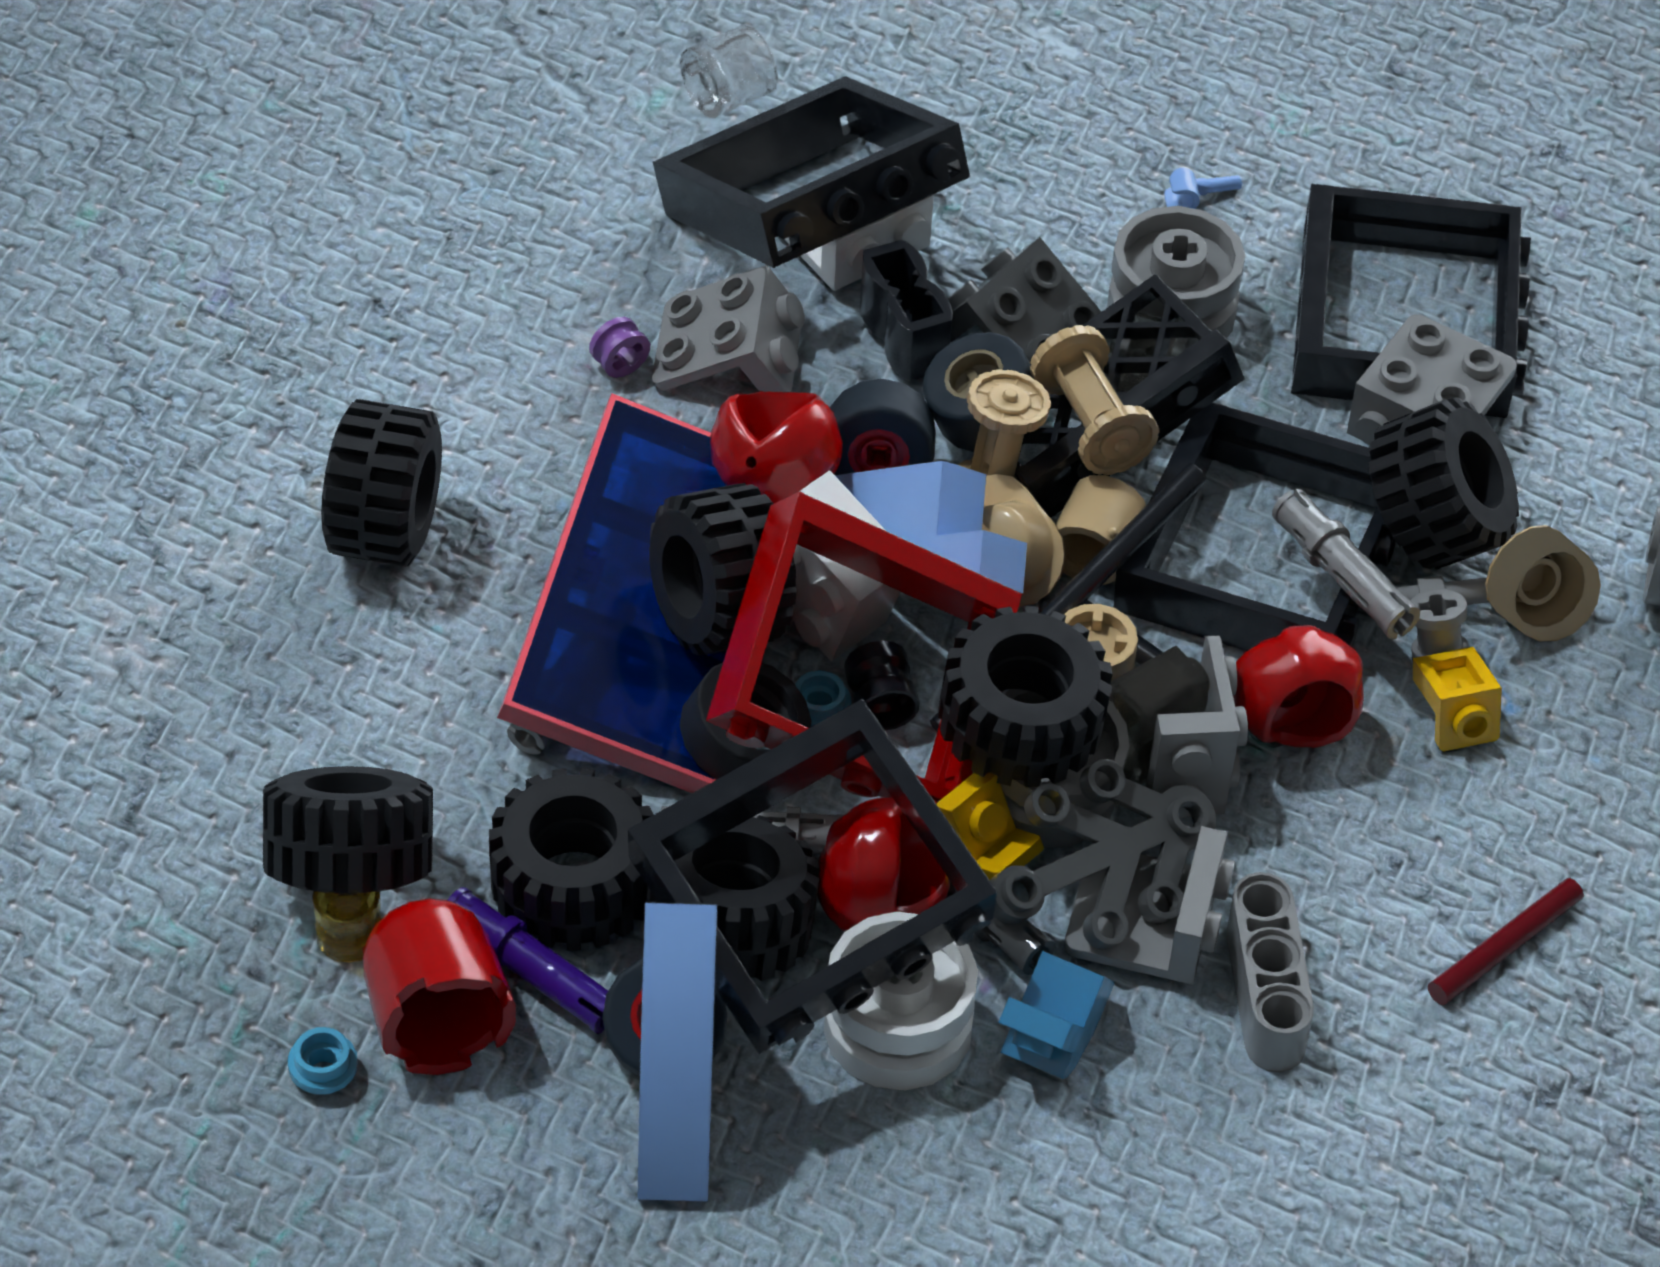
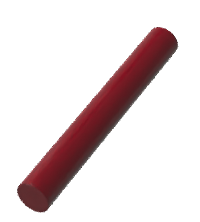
[1428,878,1584,1005]

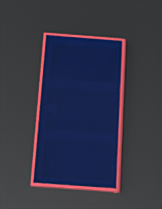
[497,393,727,793]

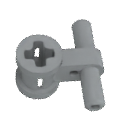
[1396,576,1489,661]

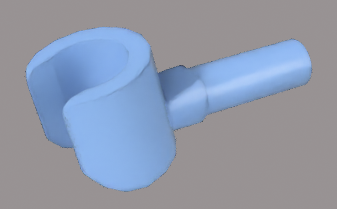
[1164,167,1242,209]

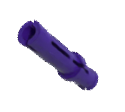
[448,887,608,1034]

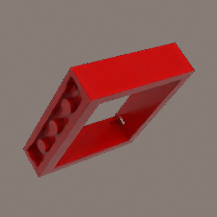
[706,491,1022,803]

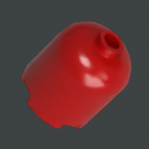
[363,898,516,1075]

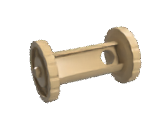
[1030,325,1159,475]
[959,369,1051,477]

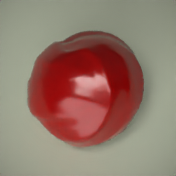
[710,391,843,504]
[1233,625,1364,748]
[817,797,950,932]

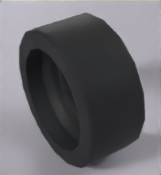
[679,663,812,780]

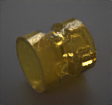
[312,891,382,963]

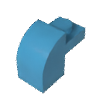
[998,951,1115,1079]

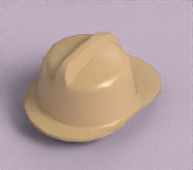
[982,474,1066,607]
[1485,525,1601,642]

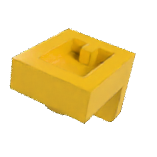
[1412,647,1502,751]
[936,772,1044,880]

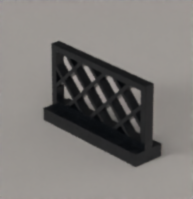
[1014,274,1245,518]

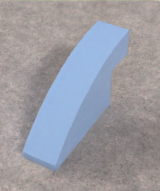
[835,461,1027,593]
[638,903,717,1202]

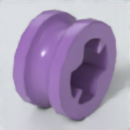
[589,317,651,378]

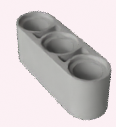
[1226,872,1314,1072]

